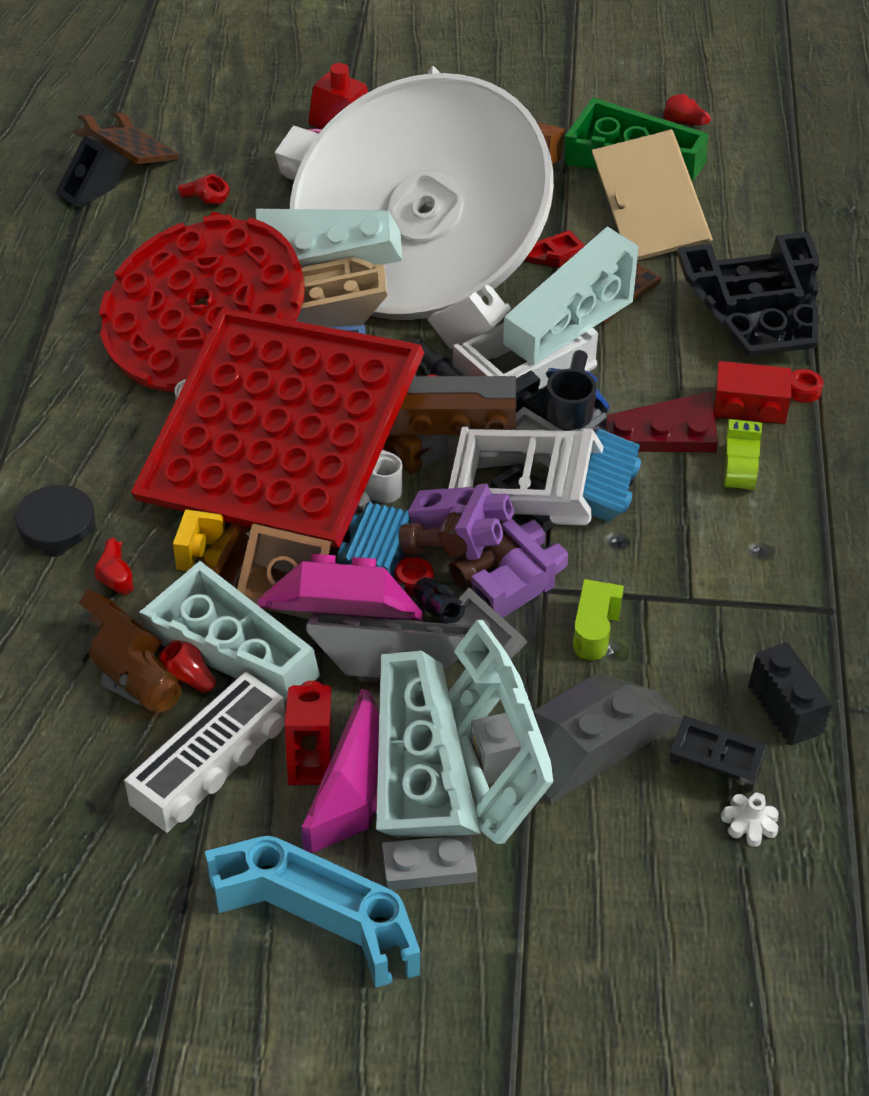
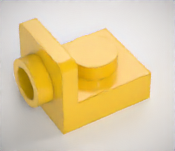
[173,509,225,571]

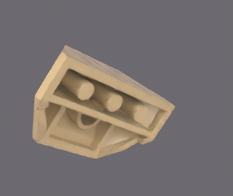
[297,257,388,327]

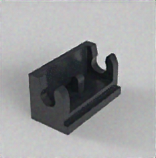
[669,715,767,791]

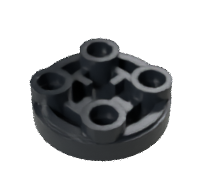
[15,485,96,557]

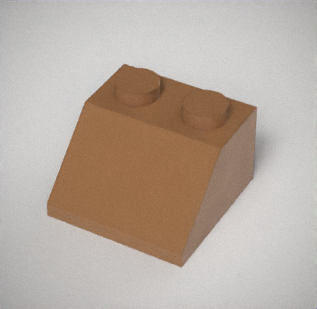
[237,524,331,619]

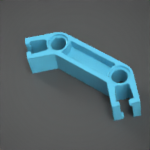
[205,836,421,988]

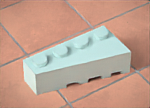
[256,209,402,267]
[503,226,639,366]
[139,561,320,701]
[376,651,481,839]

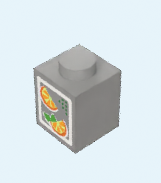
[471,712,521,784]

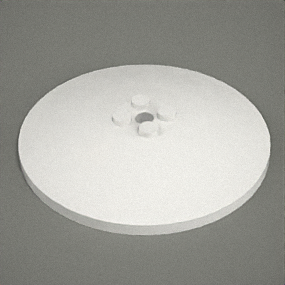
[290,73,554,320]

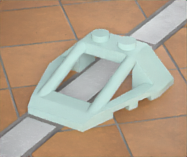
[449,620,553,844]

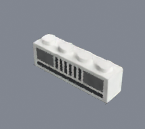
[124,672,285,833]

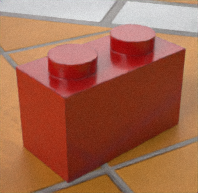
[713,361,791,424]

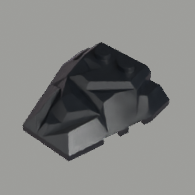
[677,232,819,357]

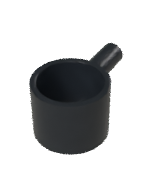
[545,350,596,430]

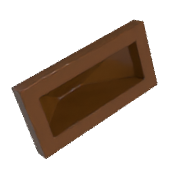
[196,522,251,589]

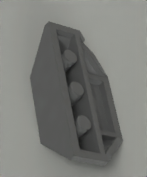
[307,612,473,683]
[533,672,683,804]

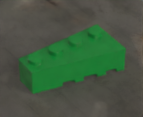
[564,97,708,182]

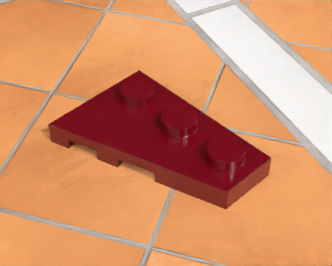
[606,391,718,453]

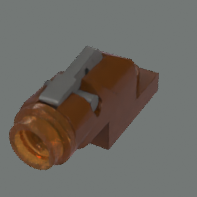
[79,589,182,713]

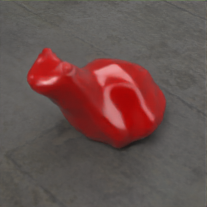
[663,94,711,126]
[178,173,230,204]
[95,537,134,596]
[159,640,216,694]

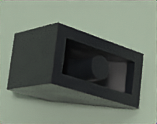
[55,135,129,208]

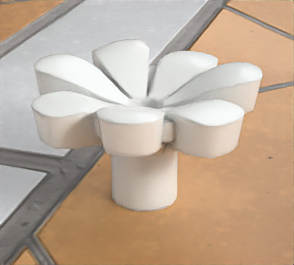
[721,792,778,847]

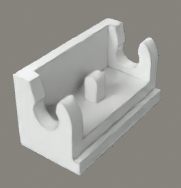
[427,285,512,349]

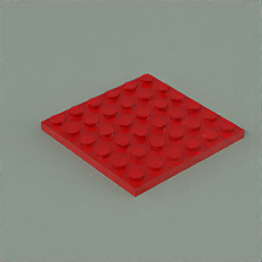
[130,308,424,548]

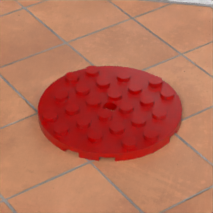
[99,215,305,392]

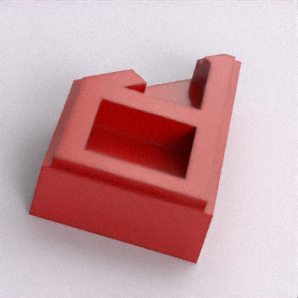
[524,230,585,268]

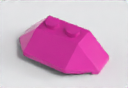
[257,554,423,621]
[302,689,380,853]

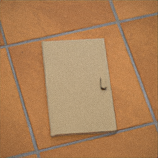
[592,129,713,261]

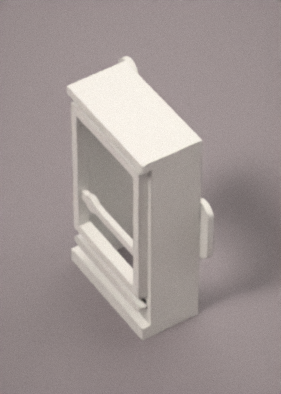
[452,323,598,389]
[448,427,603,525]

